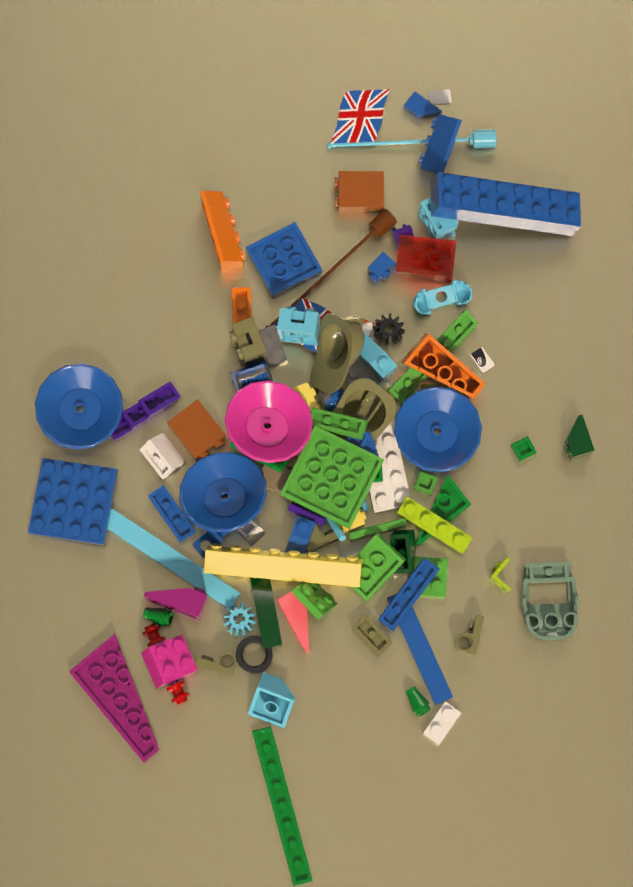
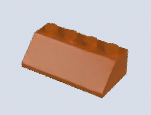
[200,190,246,273]

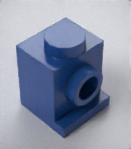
[367,252,397,283]

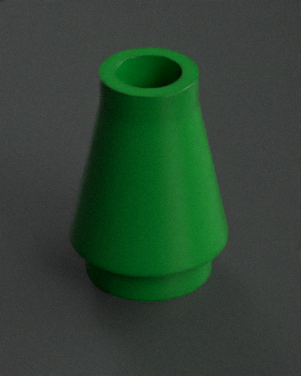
[143,607,173,627]
[405,686,431,717]

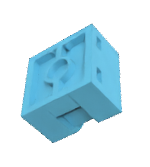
[418,197,459,246]
[277,306,321,346]

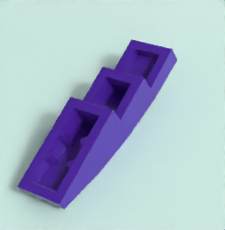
[111,381,181,442]

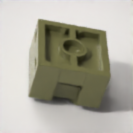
[230,317,267,367]

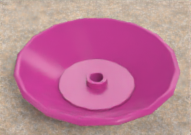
[225,380,313,463]

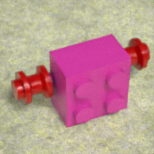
[141,623,198,705]

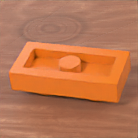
[232,287,252,324]

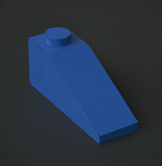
[285,516,316,554]

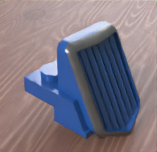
[230,360,274,391]

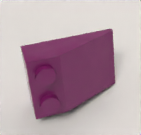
[144,587,209,621]

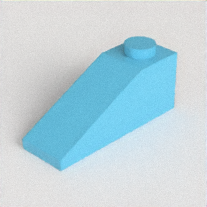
[359,333,397,382]

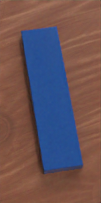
[378,557,440,632]

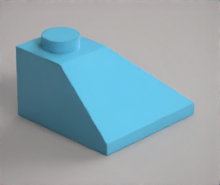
[248,672,295,728]

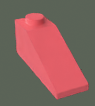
[277,592,309,653]

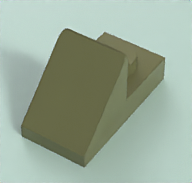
[306,524,339,554]

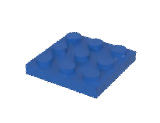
[246,222,322,297]

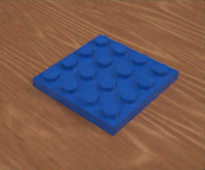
[28,458,118,546]

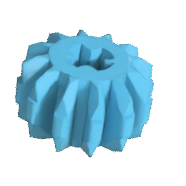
[223,603,256,636]

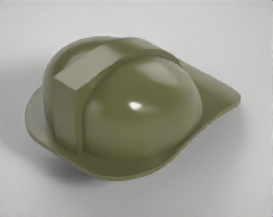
[310,313,364,394]
[329,378,397,442]

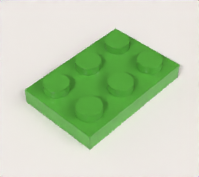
[351,533,406,601]

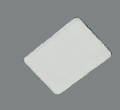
[428,89,452,105]

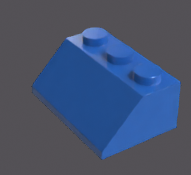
[418,114,462,174]

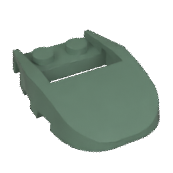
[522,562,579,641]

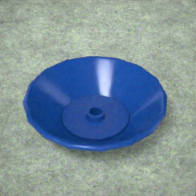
[35,363,123,450]
[394,386,482,472]
[179,452,267,532]

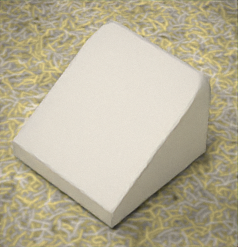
[236,520,265,546]

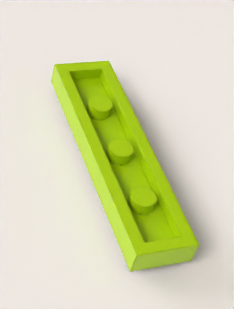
[397,497,472,554]

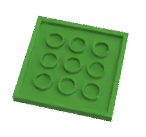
[280,426,384,529]

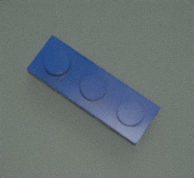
[148,485,196,544]

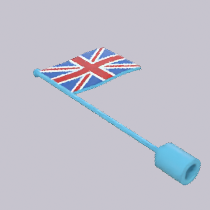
[327,89,496,149]

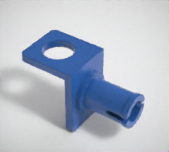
[193,530,229,559]

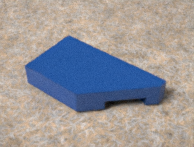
[403,91,442,118]
[346,431,379,457]

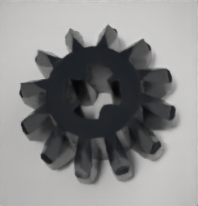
[373,313,405,346]

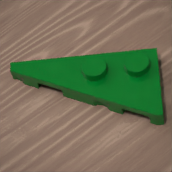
[416,475,471,546]

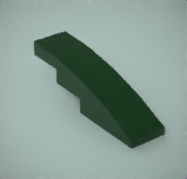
[250,577,282,649]

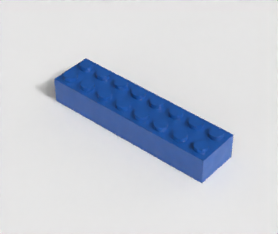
[431,172,581,236]

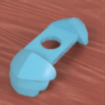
[413,280,473,315]

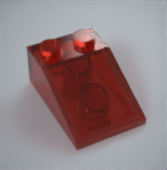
[396,235,456,283]

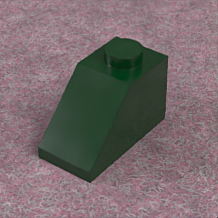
[563,415,595,460]
[390,529,416,573]

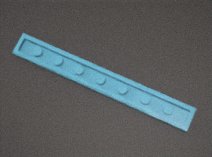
[108,509,241,609]

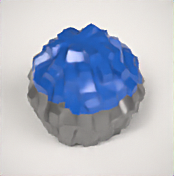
[318,387,345,412]

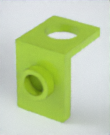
[489,557,511,593]

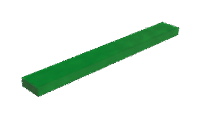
[252,726,313,886]

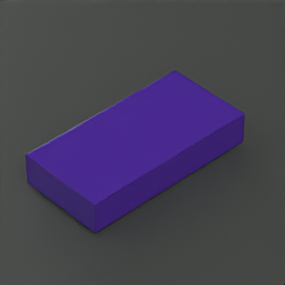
[288,502,326,526]

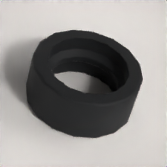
[236,635,273,674]

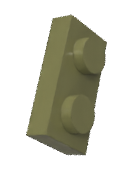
[352,614,393,656]

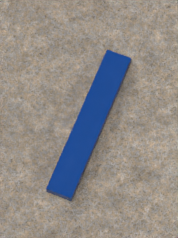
[387,594,453,705]

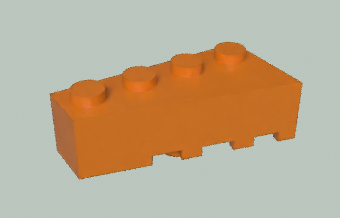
[400,333,486,398]

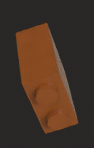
[335,171,384,213]
[167,399,226,461]

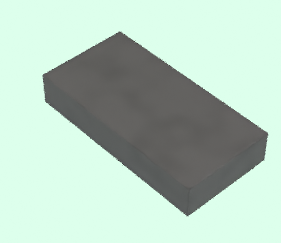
[258,325,288,367]

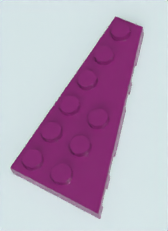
[69,634,159,763]

